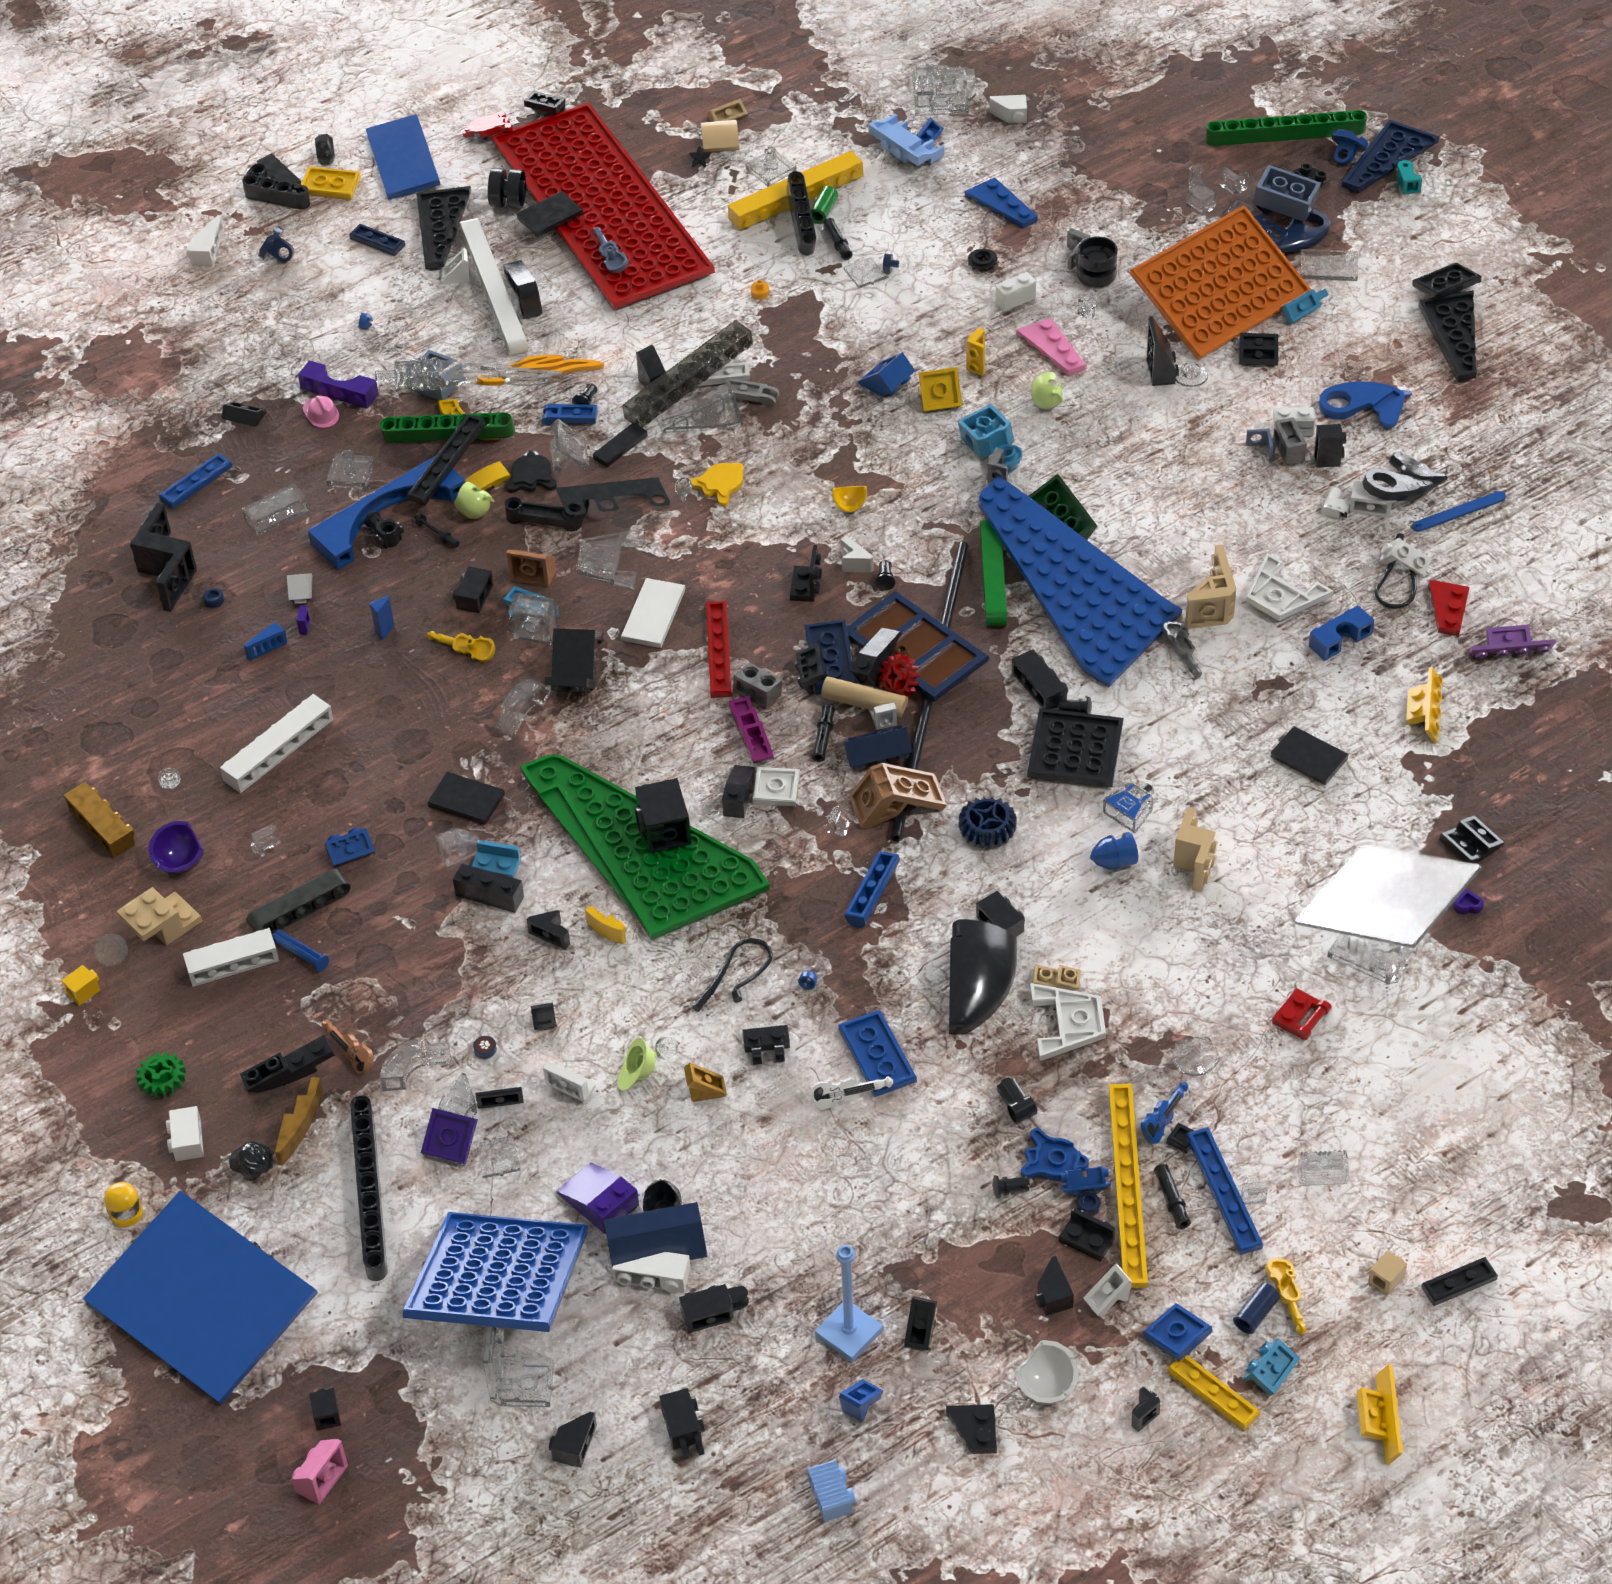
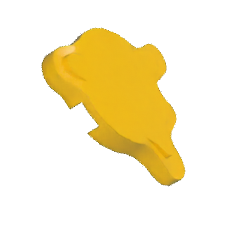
[689,463,744,507]

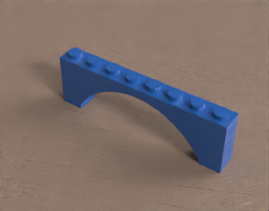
[308,455,466,570]

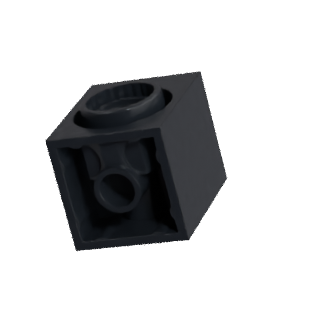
[635,778,692,854]

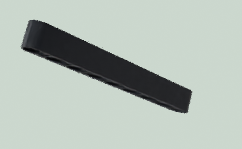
[350,1095,388,1281]

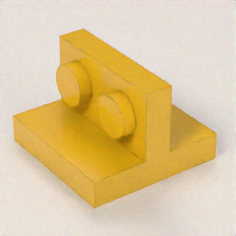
[917,367,962,411]

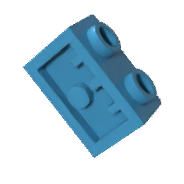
[472,840,521,878]
[1242,1338,1300,1396]

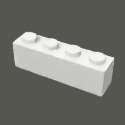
[183,928,279,987]

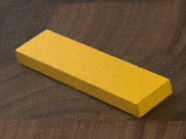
[1167,1355,1261,1432]

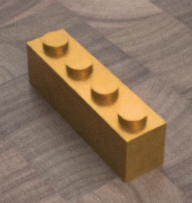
[64,782,135,858]

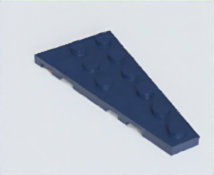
[1341,120,1439,192]

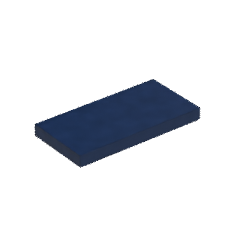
[805,619,857,695]

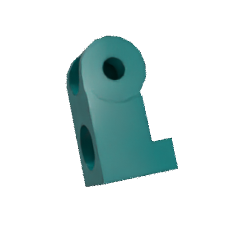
[1396,160,1422,194]

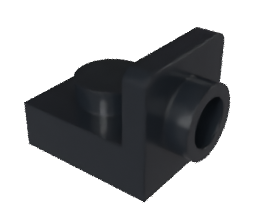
[1131,1386,1160,1432]

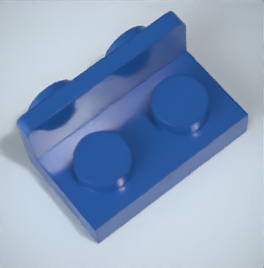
[325,827,375,867]

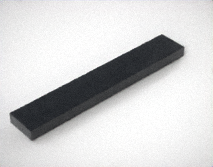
[407,413,486,506]

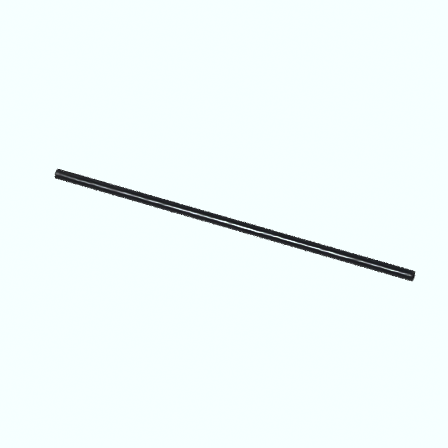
[891,542,969,841]

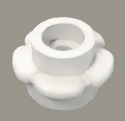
[1347,934,1364,956]

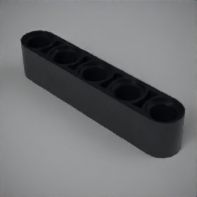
[786,171,816,256]

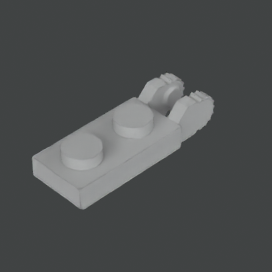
[722,378,779,406]

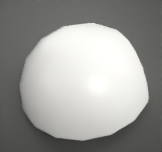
[1015,1340,1079,1404]

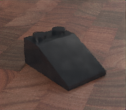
[1146,316,1179,386]

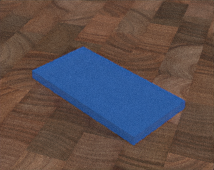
[366,114,441,200]

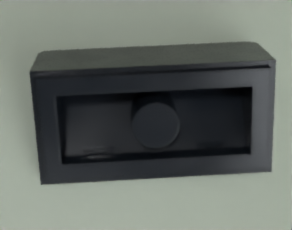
[222,401,267,427]
[475,1087,524,1109]

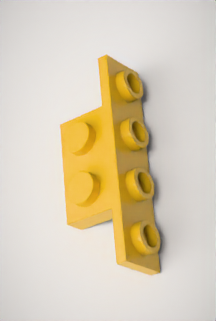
[1406,667,1443,744]
[1356,1364,1403,1465]

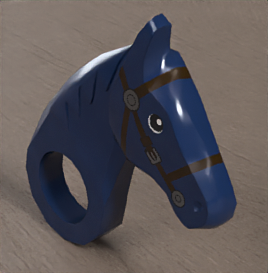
[1254,209,1330,252]

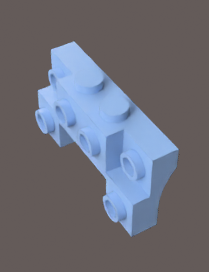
[868,114,944,166]

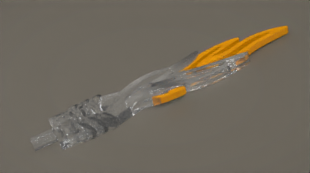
[375,353,604,391]

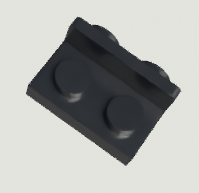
[524,91,566,114]
[795,643,826,695]
[1059,1208,1115,1262]

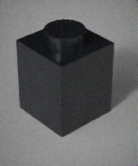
[309,1388,341,1431]

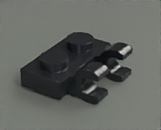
[742,1025,790,1065]

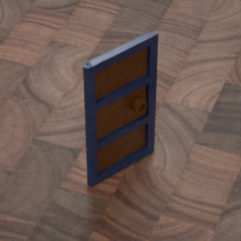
[847,591,989,701]

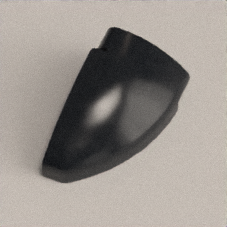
[949,919,1017,1035]

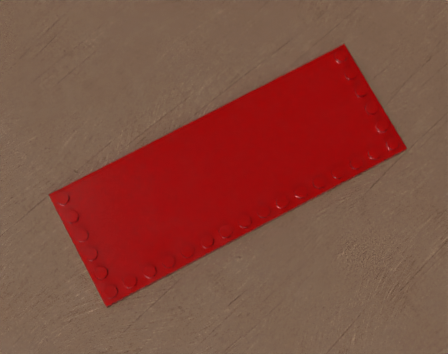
[491,102,715,310]

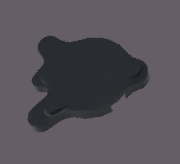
[507,451,557,493]

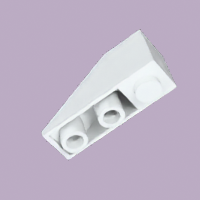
[612,1252,690,1293]

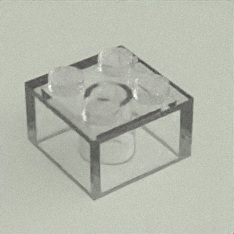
[508,593,559,645]

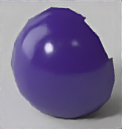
[148,821,204,874]

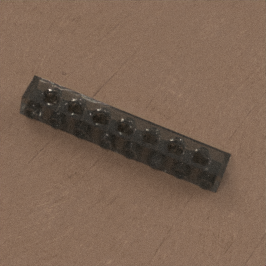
[622,320,753,428]

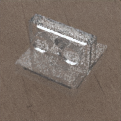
[549,419,589,472]

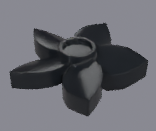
[689,146,711,167]

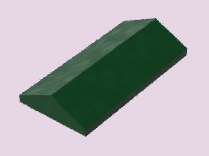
[1029,474,1097,540]

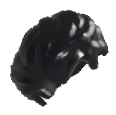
[643,1179,682,1212]

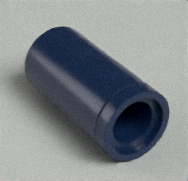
[1233,1283,1280,1334]

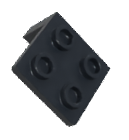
[790,545,822,602]

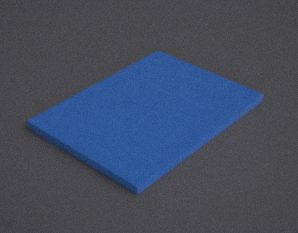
[83,1191,318,1405]
[403,1212,588,1332]

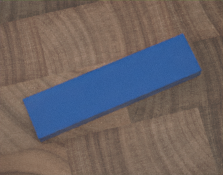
[159,453,232,509]

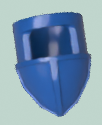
[1090,832,1139,870]

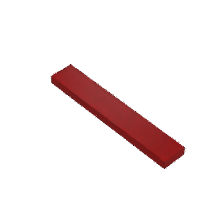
[706,601,732,698]

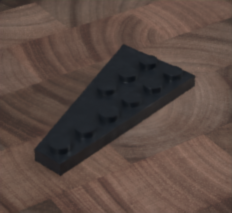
[416,186,471,269]
[1418,290,1477,382]

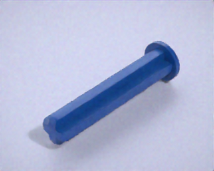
[272,929,329,972]

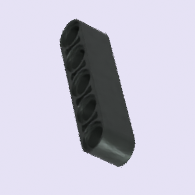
[246,869,351,934]

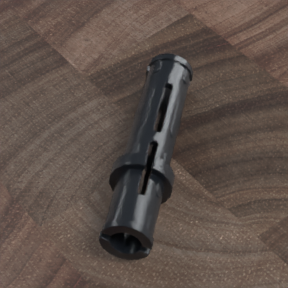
[823,218,853,260]
[812,704,835,762]
[1154,1164,1191,1229]

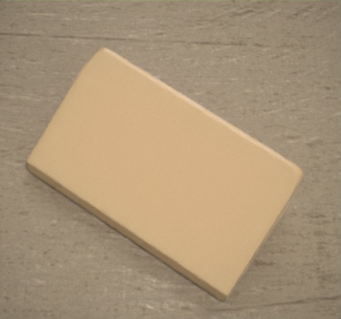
[707,99,748,122]

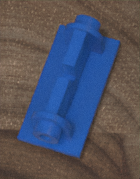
[1060,1166,1111,1195]

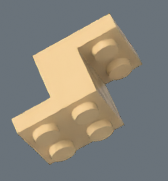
[1173,807,1218,892]
[117,887,202,945]

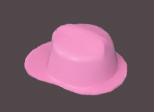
[303,395,339,428]

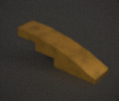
[275,1077,323,1166]

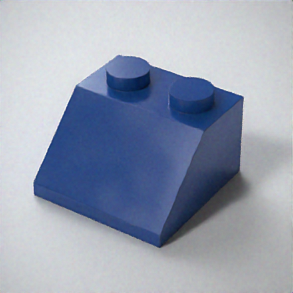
[858,352,915,396]

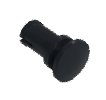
[572,383,597,405]
[875,560,895,591]
[1059,697,1092,714]
[992,1175,1030,1199]

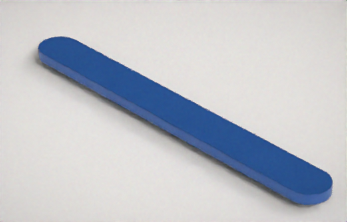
[1412,491,1506,532]

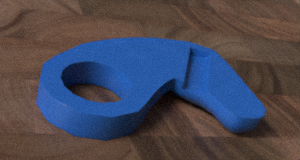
[1319,381,1412,429]

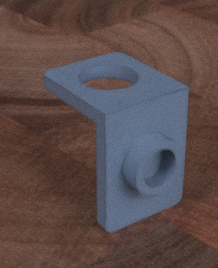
[1246,428,1276,461]

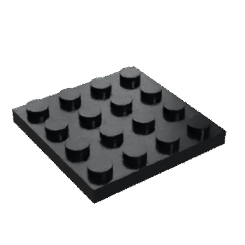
[1027,708,1124,787]

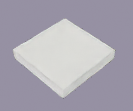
[753,767,800,807]

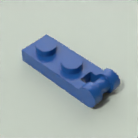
[542,404,598,426]

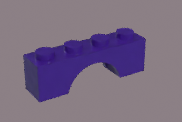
[298,360,379,409]

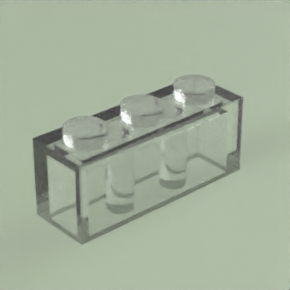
[242,483,308,536]

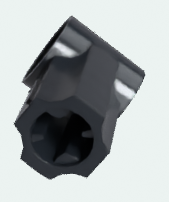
[997,1077,1038,1123]

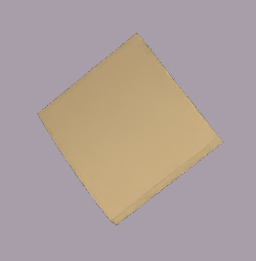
[701,120,740,152]

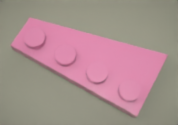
[1016,318,1086,376]

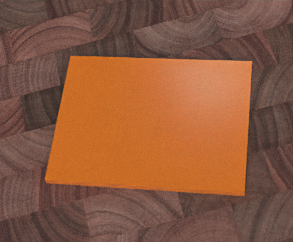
[1129,205,1312,361]

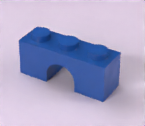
[1309,605,1374,661]

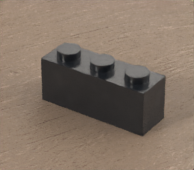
[1012,649,1068,709]
[453,863,524,913]

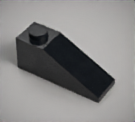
[851,628,901,687]
[722,765,756,818]

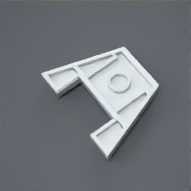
[1246,553,1334,621]
[1030,983,1106,1061]

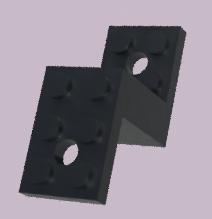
[130,502,197,612]
[545,628,604,693]

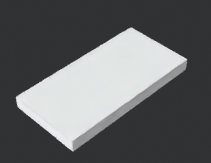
[621,578,685,648]

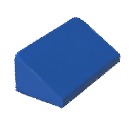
[916,117,944,145]
[370,595,394,640]

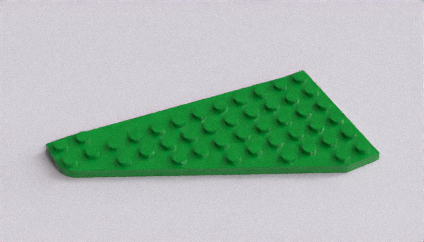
[520,754,770,940]

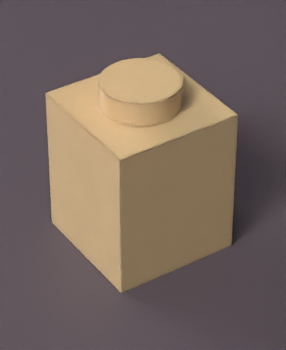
[1368,1250,1407,1295]

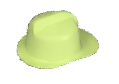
[617,1038,657,1091]

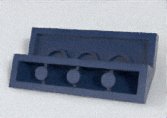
[603,1202,708,1268]

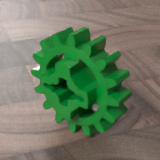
[135,1051,186,1098]

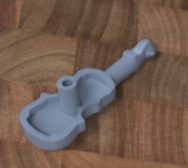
[593,227,629,273]

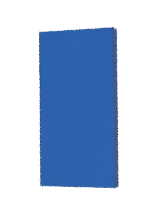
[838,1010,917,1097]

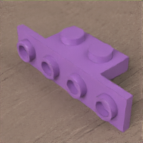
[1468,625,1556,658]

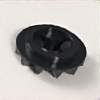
[968,249,998,272]

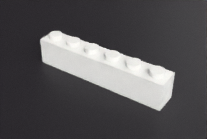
[220,694,333,793]

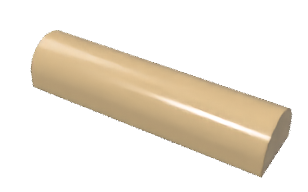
[822,676,908,718]

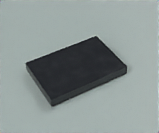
[516,191,583,237]
[1412,262,1482,300]
[1270,726,1349,785]
[428,772,505,825]

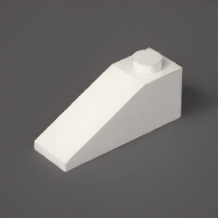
[186,215,224,266]

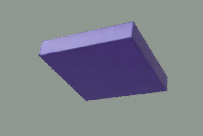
[420,1108,478,1165]

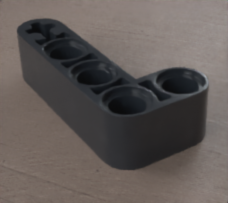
[242,163,311,209]
[503,260,542,318]

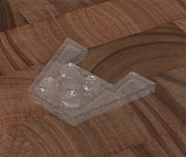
[576,528,645,591]

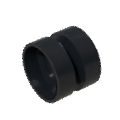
[488,168,527,209]
[1077,236,1118,287]

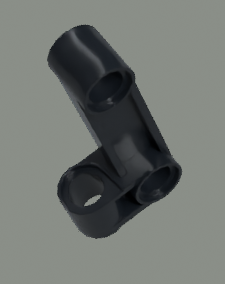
[504,497,589,532]

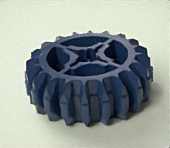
[958,796,1017,849]

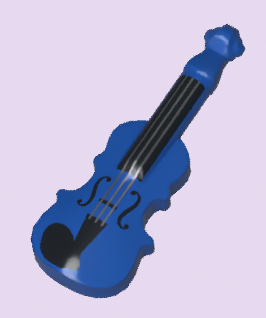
[1141,1082,1188,1144]

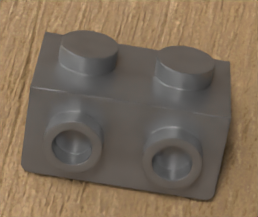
[987,448,1008,485]

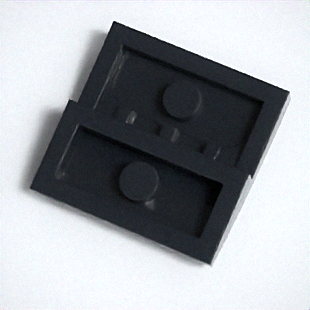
[1239,333,1279,365]
[1439,815,1504,867]

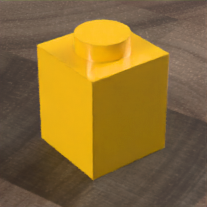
[61,965,100,1006]

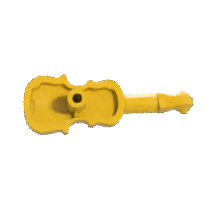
[427,631,495,662]
[1265,1259,1307,1335]

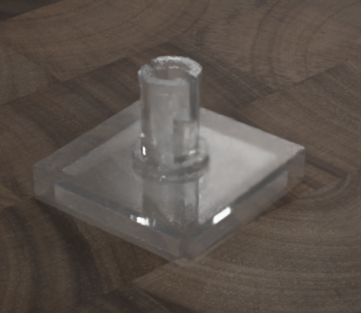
[745,147,797,187]
[326,450,374,489]

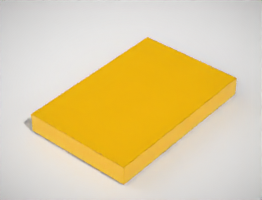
[301,166,361,200]

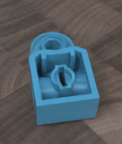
[957,404,1023,472]

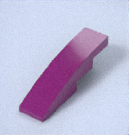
[729,696,774,764]

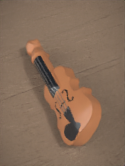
[321,1019,373,1074]

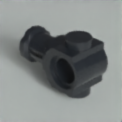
[364,511,404,549]

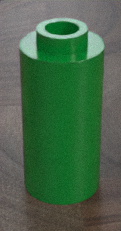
[811,186,838,224]

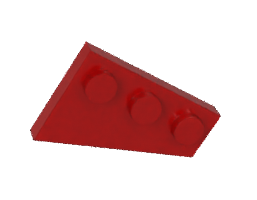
[1428,580,1470,636]

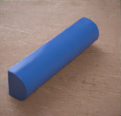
[844,851,900,928]

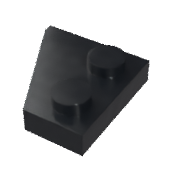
[946,1404,997,1454]

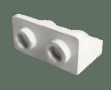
[543,1062,596,1102]

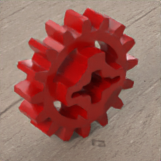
[878,654,920,698]

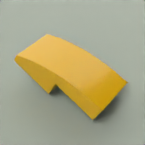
[465,461,511,491]
[585,905,627,944]

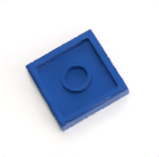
[1143,1303,1213,1362]

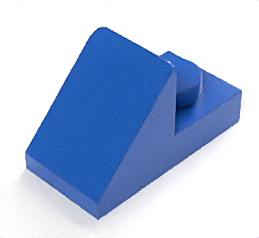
[839,1379,883,1422]

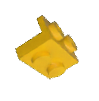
[966,327,985,376]

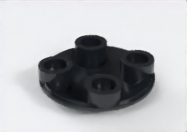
[1291,163,1326,188]

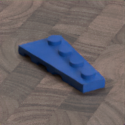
[965,177,1038,229]

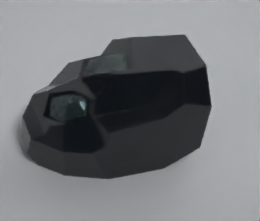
[315,134,335,165]

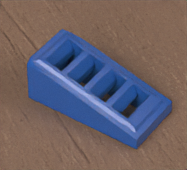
[244,622,287,661]

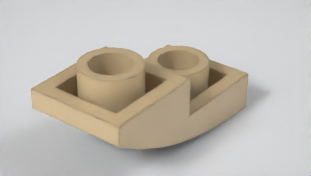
[1031,964,1081,991]

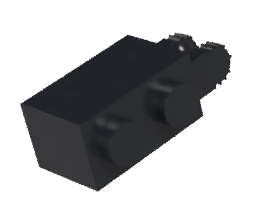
[659,1388,705,1460]

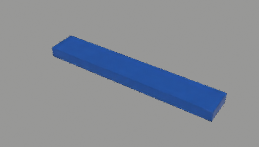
[1186,1127,1263,1255]

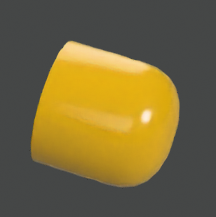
[104,1182,143,1228]

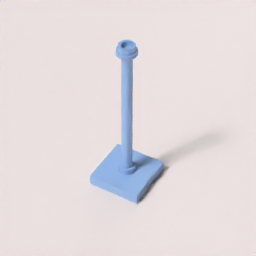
[815,1245,884,1363]

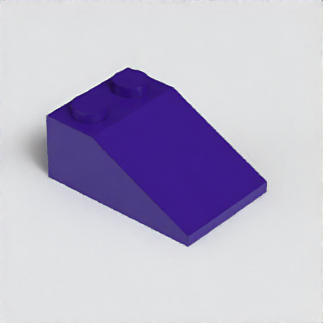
[556,1162,639,1234]

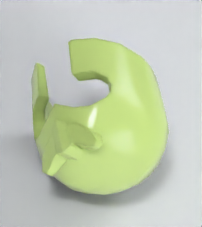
[1031,372,1063,409]
[455,482,495,519]

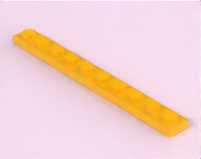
[1109,1084,1148,1288]

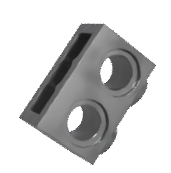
[1273,417,1307,465]
[733,662,782,708]

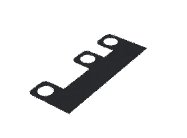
[555,477,670,515]

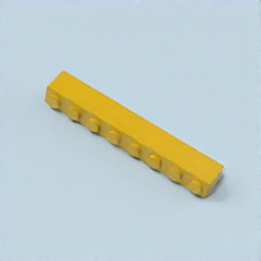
[728,150,863,231]

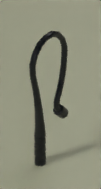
[1374,533,1417,609]
[692,938,773,1012]

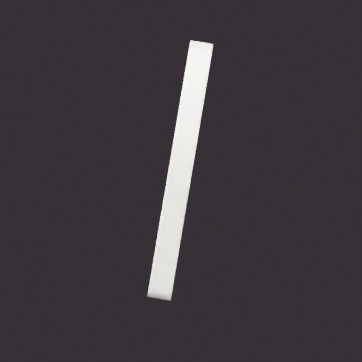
[459,218,528,356]

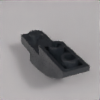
[240,1035,335,1093]

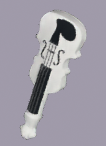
[812,1076,893,1110]

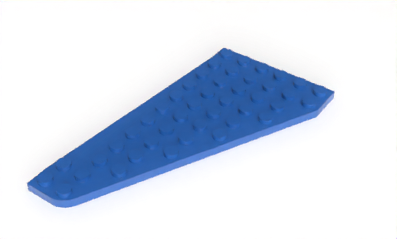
[979,476,1183,687]

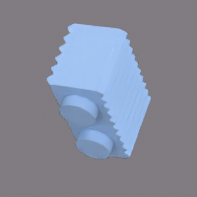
[807,1460,856,1522]

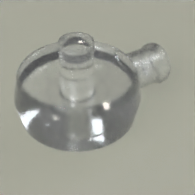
[675,477,693,502]

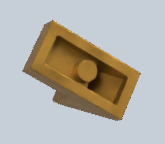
[684,1062,727,1102]

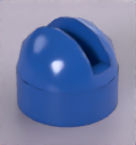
[359,312,373,328]
[798,970,818,990]

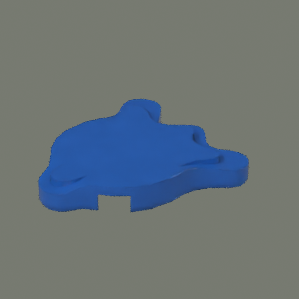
[1021,1128,1089,1181]

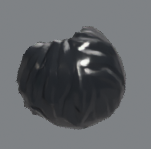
[229,1141,273,1180]

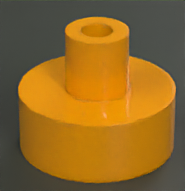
[751,280,770,300]

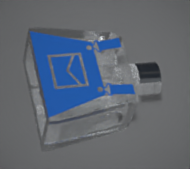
[1103,783,1154,833]

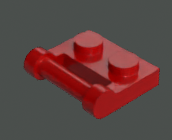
[1272,988,1332,1040]

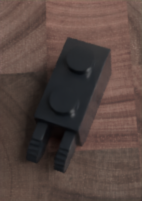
[679,1284,749,1334]

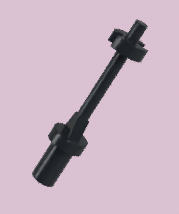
[414,514,460,548]

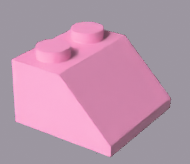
[291,1439,348,1505]

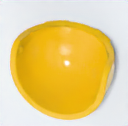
[832,486,867,512]

